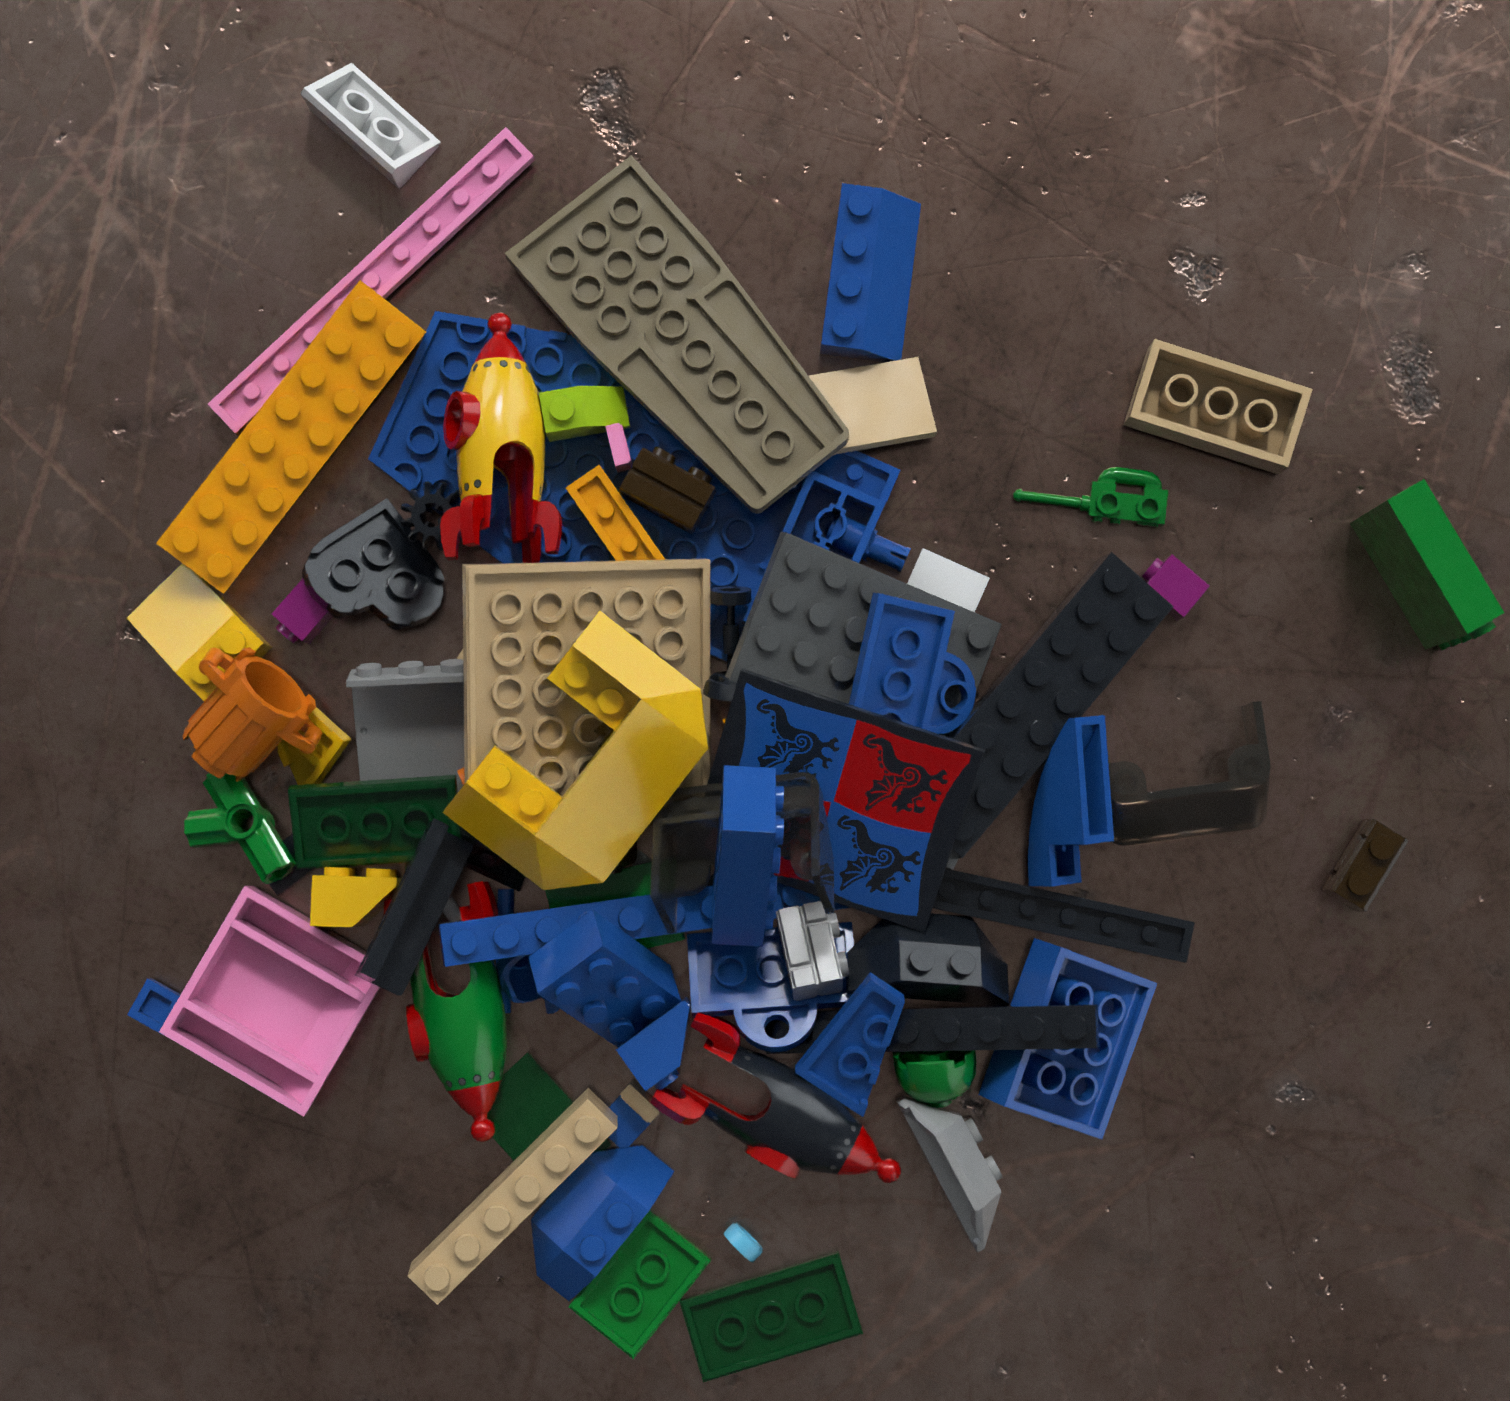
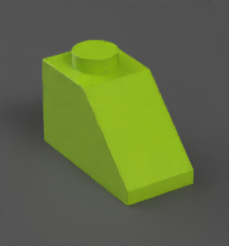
[539,386,630,442]

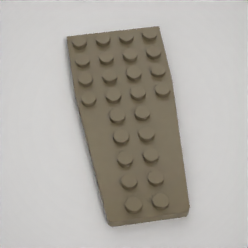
[505,155,849,514]

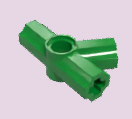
[184,773,296,884]

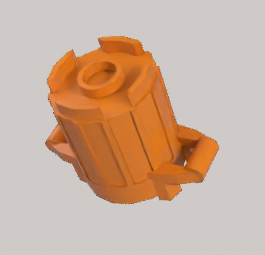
[183,647,322,781]

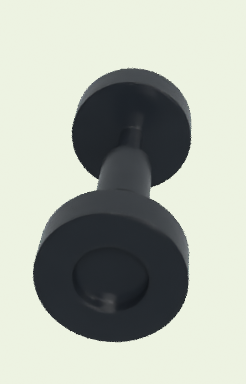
[710,586,751,676]

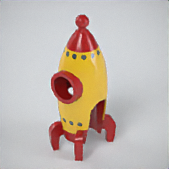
[440,312,562,563]

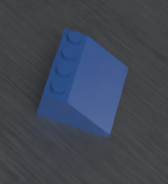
[978,938,1157,1139]

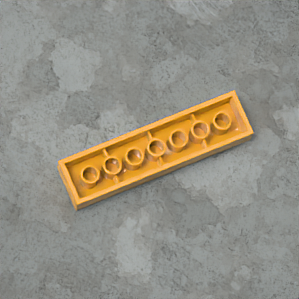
[156,280,426,594]

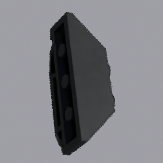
[846,913,1009,1006]

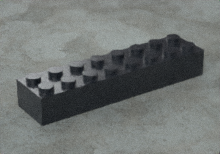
[948,552,1174,859]

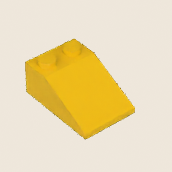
[127,563,272,701]

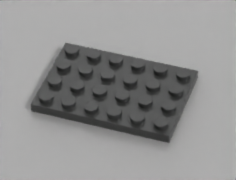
[725,532,1002,737]

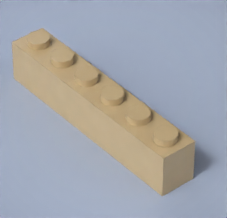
[408,1088,618,1305]

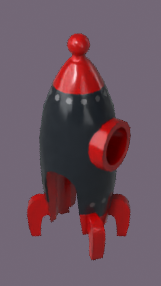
[650,1013,901,1183]

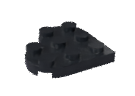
[302,498,444,630]

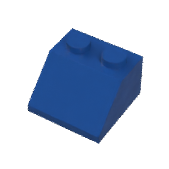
[616,996,691,1091]

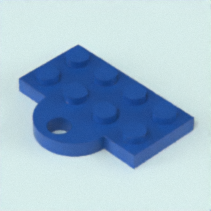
[849,593,976,734]
[687,922,854,1052]

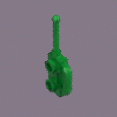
[1013,467,1169,527]

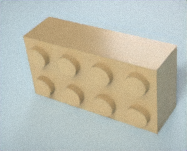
[1123,339,1313,475]

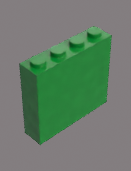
[1350,479,1505,651]

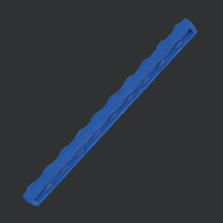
[438,882,851,967]

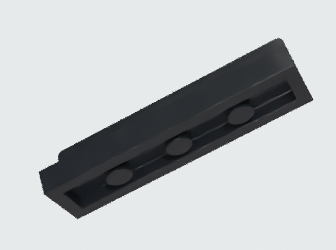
[355,818,473,996]

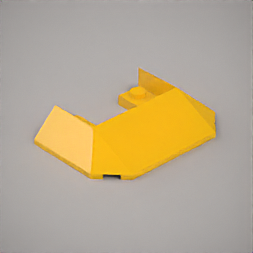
[442,611,708,890]

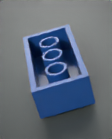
[712,765,784,947]

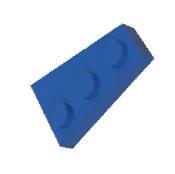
[795,972,905,1117]

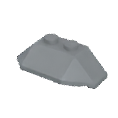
[896,1096,1003,1252]

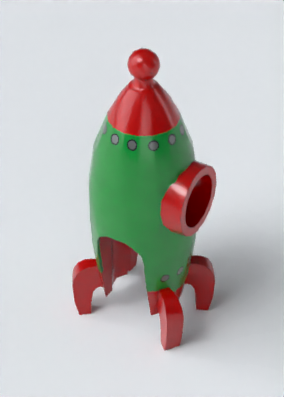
[383,881,507,1142]

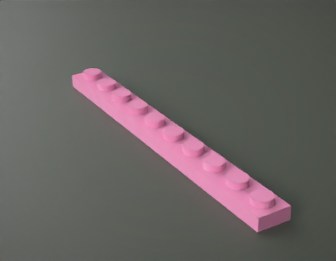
[208,127,535,436]

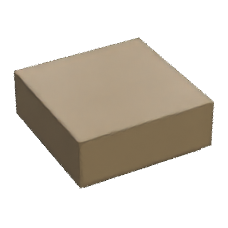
[620,1079,660,1123]

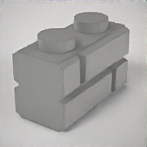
[776,901,849,1001]

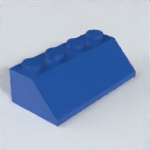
[820,183,921,362]

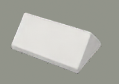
[301,63,441,190]

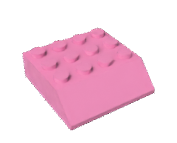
[159,886,380,1117]

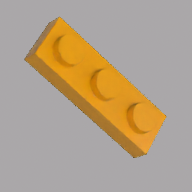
[566,464,665,561]

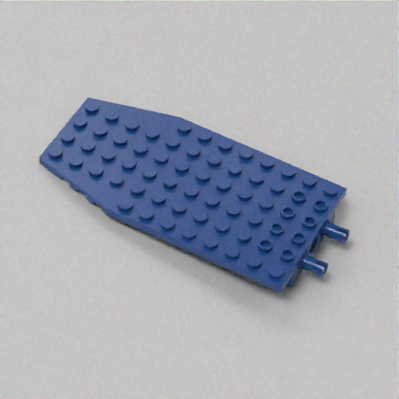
[368,311,911,663]

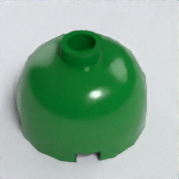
[892,1050,977,1108]

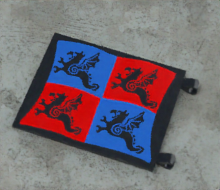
[664,668,985,932]

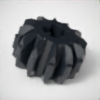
[400,481,462,551]

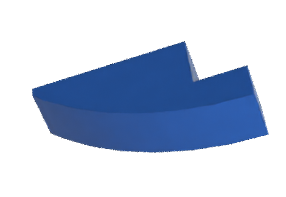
[1028,715,1114,887]

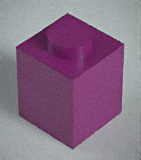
[1142,554,1210,621]
[271,578,333,645]

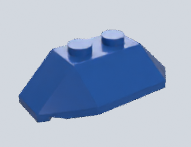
[531,1144,674,1301]

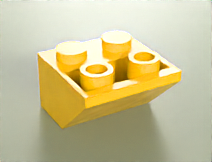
[310,867,402,927]

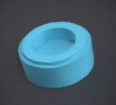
[723,1222,763,1263]

